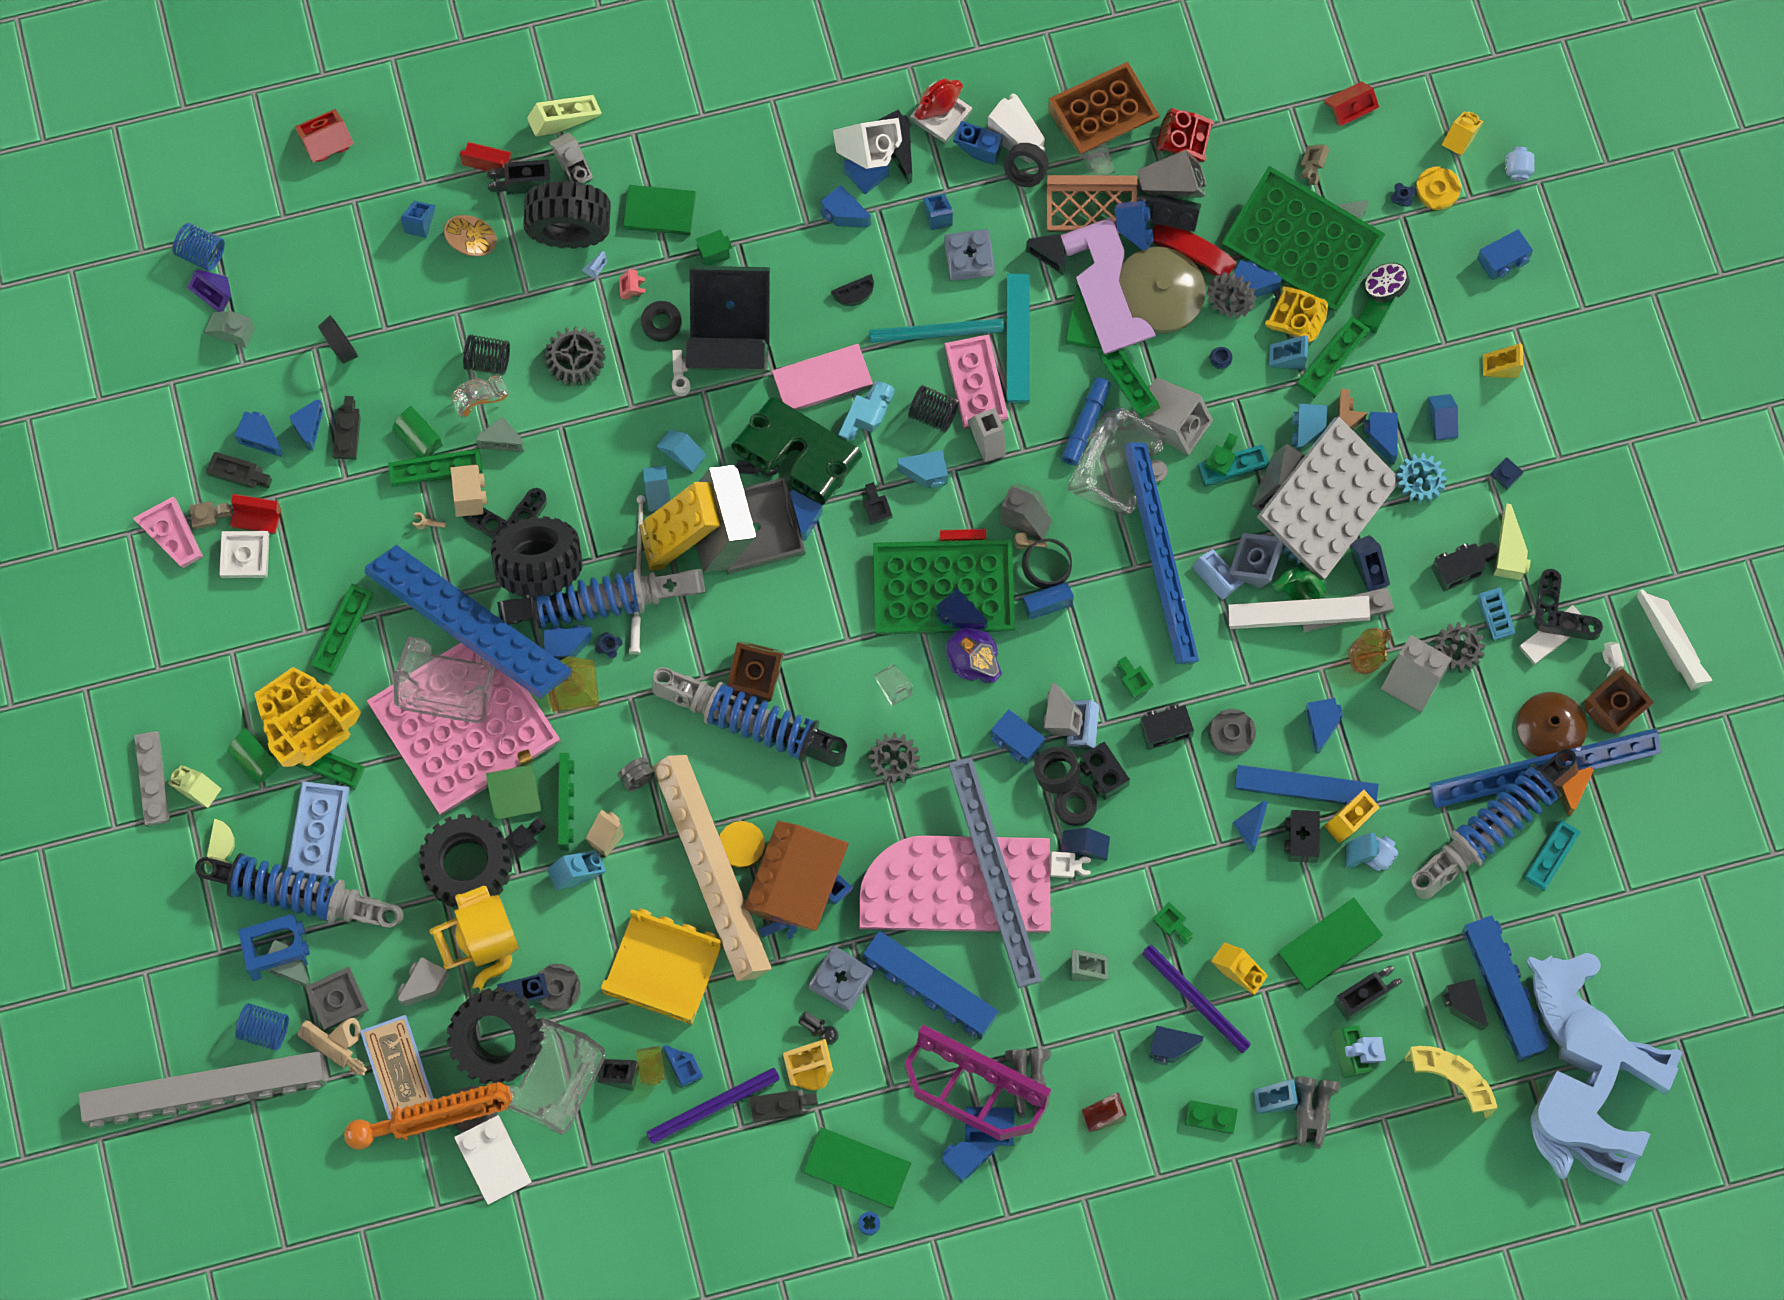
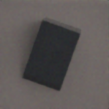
[1026,234,1066,275]
[597,1059,640,1091]

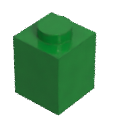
[696,230,732,266]

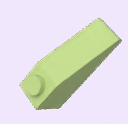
[527,95,602,137]
[1494,504,1531,580]

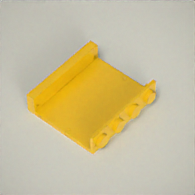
[601,908,722,1025]

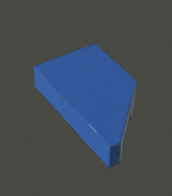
[663,1045,703,1087]

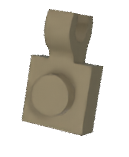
[1301,144,1329,185]
[190,501,232,530]

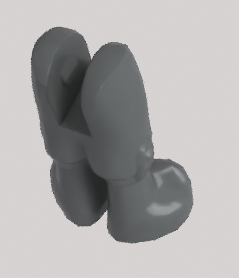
[1005,1049,1051,1118]
[1294,1076,1340,1149]

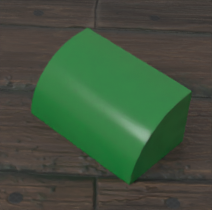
[392,406,443,458]
[227,728,279,786]

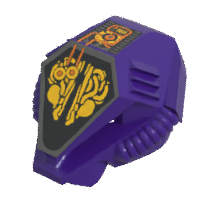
[946,628,1002,683]

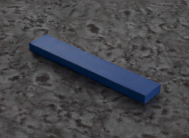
[1235,765,1379,805]

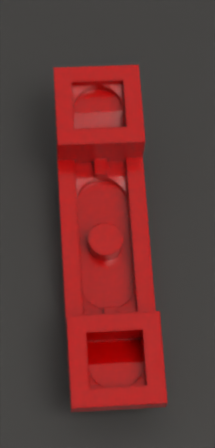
[1152,224,1237,277]

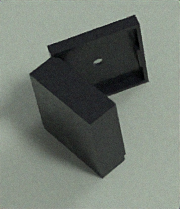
[686,266,770,371]

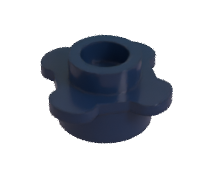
[1390,183,1416,207]
[596,632,623,659]

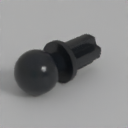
[736,460,779,477]
[798,1011,839,1045]

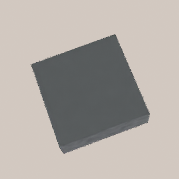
[696,465,806,574]

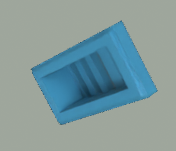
[1477,587,1515,641]

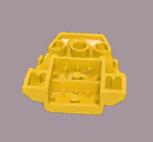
[254,667,361,767]

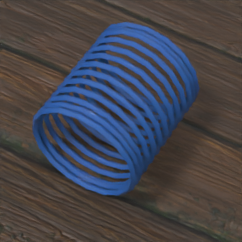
[172,223,225,271]
[235,1003,289,1051]

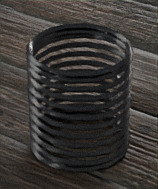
[463,334,510,376]
[908,385,959,433]

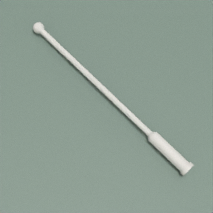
[629,495,646,654]

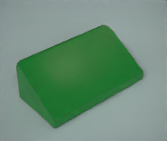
[1358,296,1397,334]
[1331,1025,1373,1078]

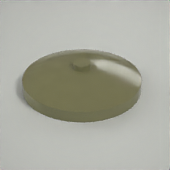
[1119,247,1206,334]

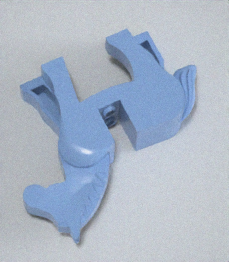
[1527,953,1683,1186]

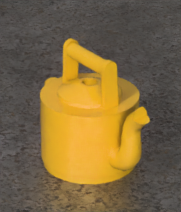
[430,886,519,990]

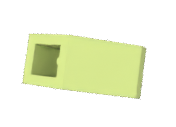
[167,765,222,808]

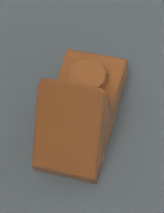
[1338,389,1367,430]

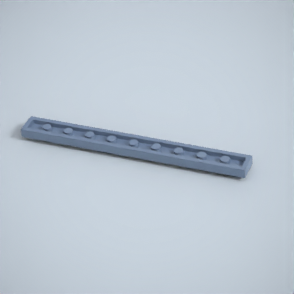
[948,757,1042,989]

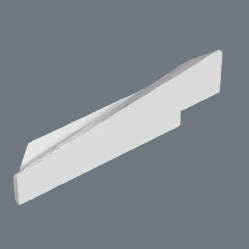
[1637,589,1712,691]

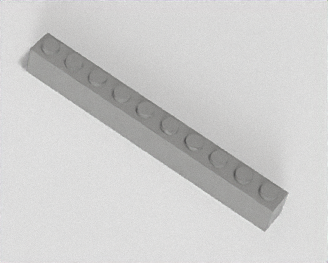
[79,1051,327,1128]

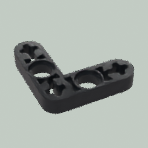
[463,488,547,539]
[1534,569,1603,641]

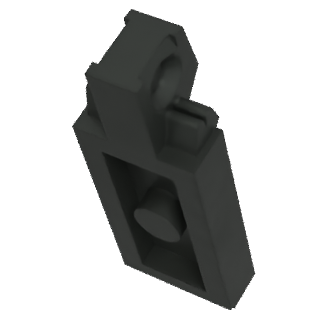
[333,396,361,460]
[206,452,272,488]
[749,1090,818,1123]

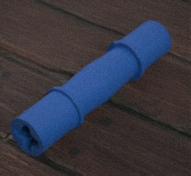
[1061,378,1112,466]

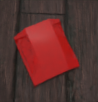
[1157,108,1214,162]

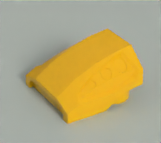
[1265,286,1328,342]

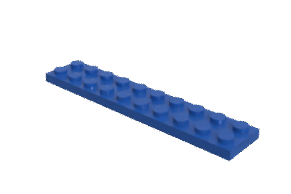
[364,545,572,699]

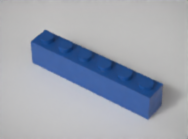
[1462,915,1549,1062]
[863,931,998,1039]

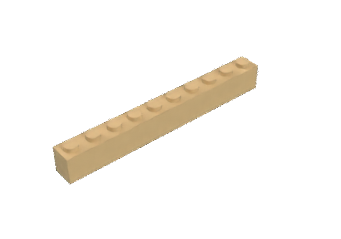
[652,755,772,981]

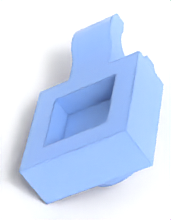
[1345,1037,1386,1063]

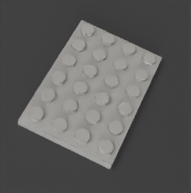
[1257,417,1401,580]

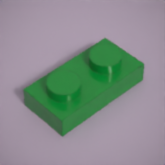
[1185,1100,1238,1134]

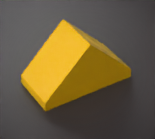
[1483,343,1523,378]

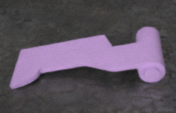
[1061,217,1156,355]

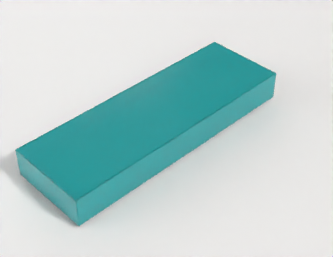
[1197,444,1269,487]
[1524,819,1581,891]

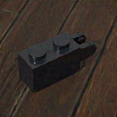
[487,159,551,195]
[1137,195,1202,232]
[1431,542,1498,592]
[1334,966,1403,1021]

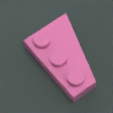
[133,497,203,568]

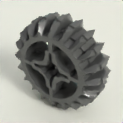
[544,326,606,387]

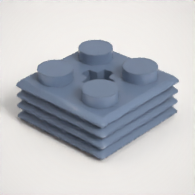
[944,229,995,281]
[809,946,873,1012]

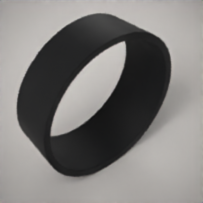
[318,315,358,364]
[1022,538,1072,589]

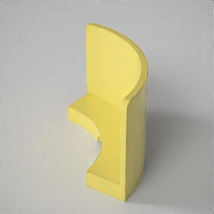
[1404,1046,1497,1118]

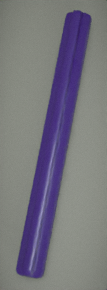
[1142,945,1251,1053]
[647,1068,780,1144]

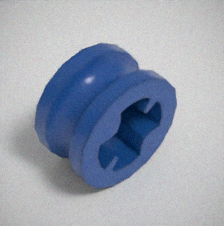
[858,1212,880,1235]

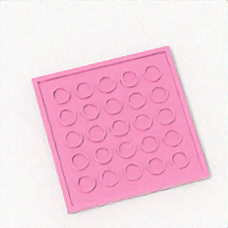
[367,643,561,816]

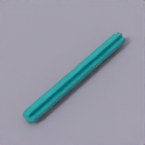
[869,318,1004,343]

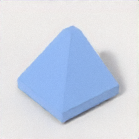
[582,251,607,279]

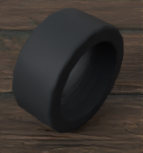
[1004,142,1049,187]
[1034,747,1081,793]

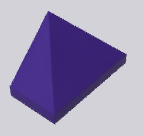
[187,269,231,312]

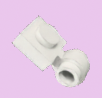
[672,350,690,396]

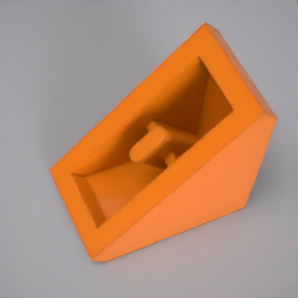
[1559,767,1594,816]

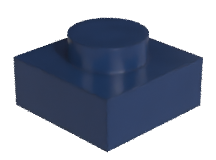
[1490,457,1524,490]

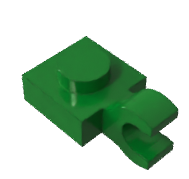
[1205,433,1238,477]
[1117,656,1154,699]
[1152,902,1193,944]

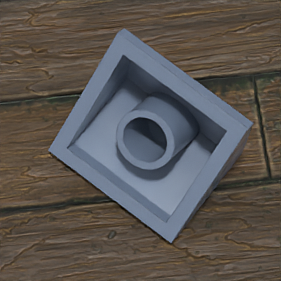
[1229,533,1284,589]

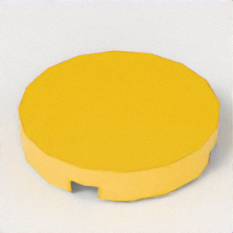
[1416,166,1461,210]
[720,821,765,868]

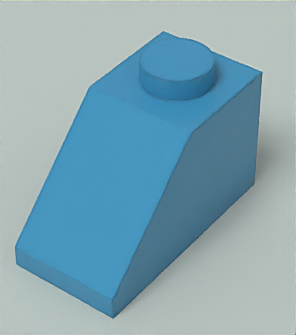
[897,450,948,488]

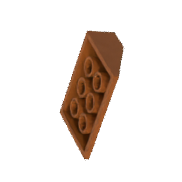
[1048,62,1160,155]
[744,820,849,931]

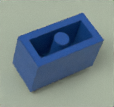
[1477,229,1533,280]
[990,709,1045,765]

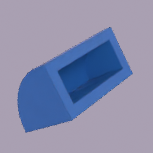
[1021,582,1074,620]
[965,1107,1014,1146]

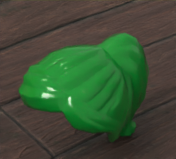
[1272,566,1326,601]

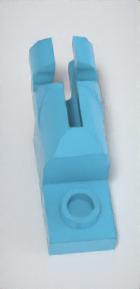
[839,381,895,442]

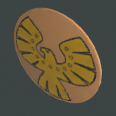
[444,215,497,257]

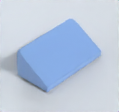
[1192,549,1244,600]
[1067,700,1099,749]

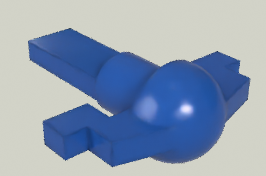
[760,922,797,939]

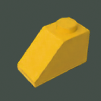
[1324,790,1380,843]

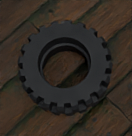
[523,181,611,249]
[491,516,583,597]
[418,814,512,907]
[447,988,544,1084]

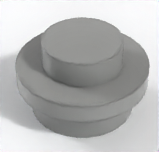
[1151,460,1167,482]

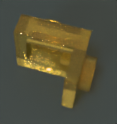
[636,1046,665,1085]

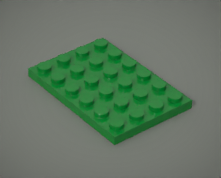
[1222,166,1385,312]
[873,539,1015,634]

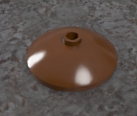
[1516,692,1587,757]

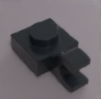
[863,482,893,525]
[505,817,546,858]

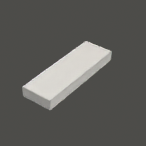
[1519,605,1582,665]

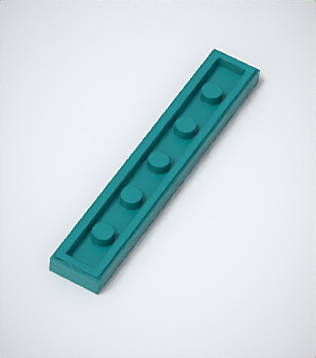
[1007,274,1030,403]

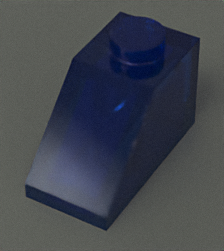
[936,588,988,630]

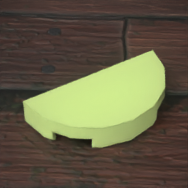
[206,819,235,866]

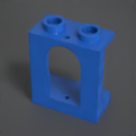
[238,913,310,981]

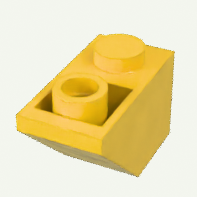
[1442,111,1484,156]
[1211,942,1268,995]

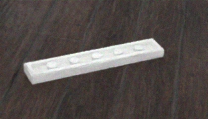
[1229,596,1370,629]

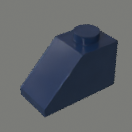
[1350,535,1390,592]
[1149,1026,1204,1065]

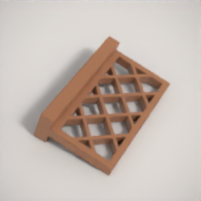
[1047,175,1137,232]

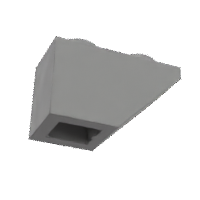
[549,132,593,183]
[967,408,1006,463]
[1043,683,1083,736]
[397,957,449,1006]

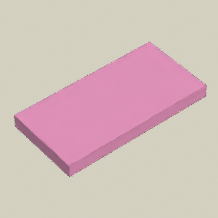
[944,334,1008,429]
[772,344,873,410]

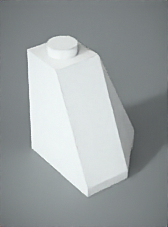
[988,93,1045,164]
[833,118,902,169]

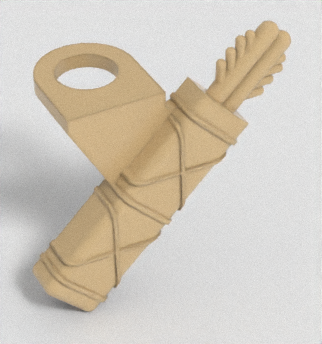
[297,1018,367,1076]

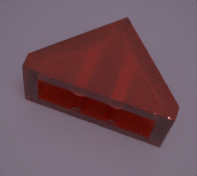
[1082,1092,1127,1132]

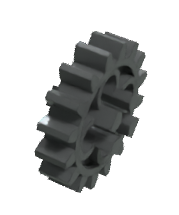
[1206,272,1256,319]
[1434,622,1486,673]
[869,733,920,785]

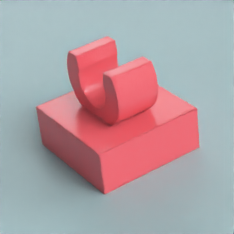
[619,269,645,300]

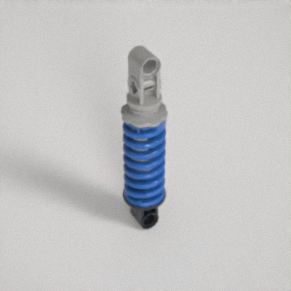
[497,569,706,630]
[652,667,847,767]
[1412,749,1579,899]
[195,853,403,927]

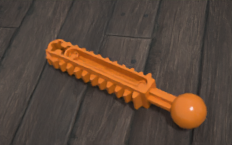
[344,1082,512,1150]

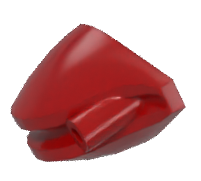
[915,78,963,120]

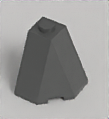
[1137,150,1207,198]
[1252,444,1305,512]
[1000,483,1052,540]

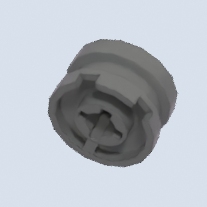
[617,757,655,792]

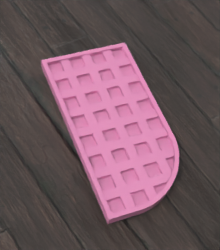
[859,836,1050,933]

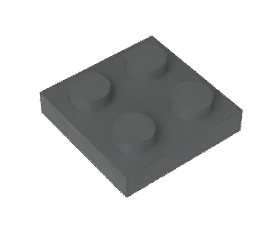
[305,967,369,1031]

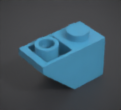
[1292,404,1327,453]
[547,851,606,890]

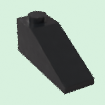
[877,109,912,184]

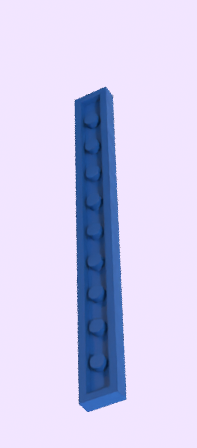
[1124,442,1199,664]
[1429,729,1661,808]

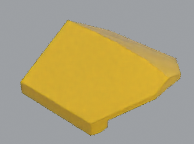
[783,1039,833,1091]

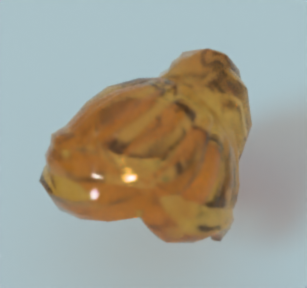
[1349,628,1391,674]

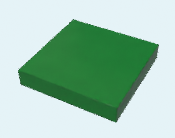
[486,764,541,820]

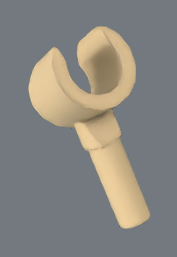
[412,512,446,529]
[1014,533,1047,550]

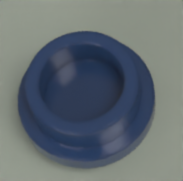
[1210,347,1233,369]

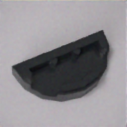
[831,274,874,306]

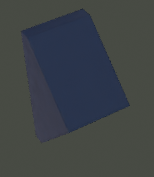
[1061,828,1110,860]

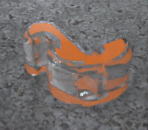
[450,375,509,417]

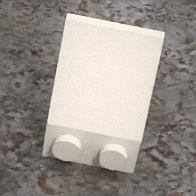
[454,1115,532,1205]

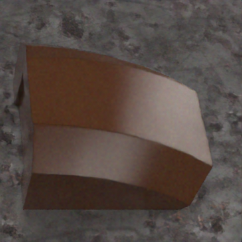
[727,641,785,705]
[1585,666,1654,735]

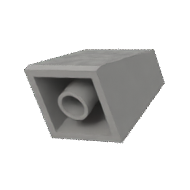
[1132,378,1213,456]
[1381,635,1452,713]

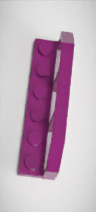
[904,1025,1052,1140]

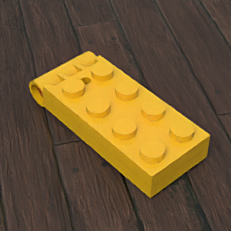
[639,482,720,571]

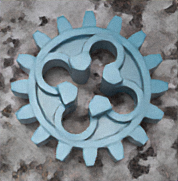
[1397,453,1447,504]

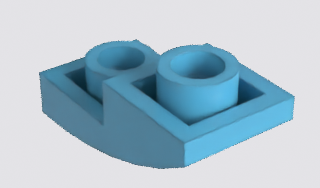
[1345,833,1380,868]

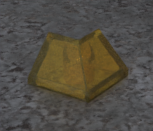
[550,656,600,712]

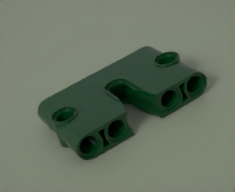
[731,397,862,505]

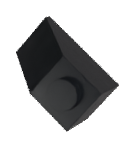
[1442,978,1488,1030]

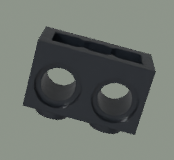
[1079,741,1130,800]

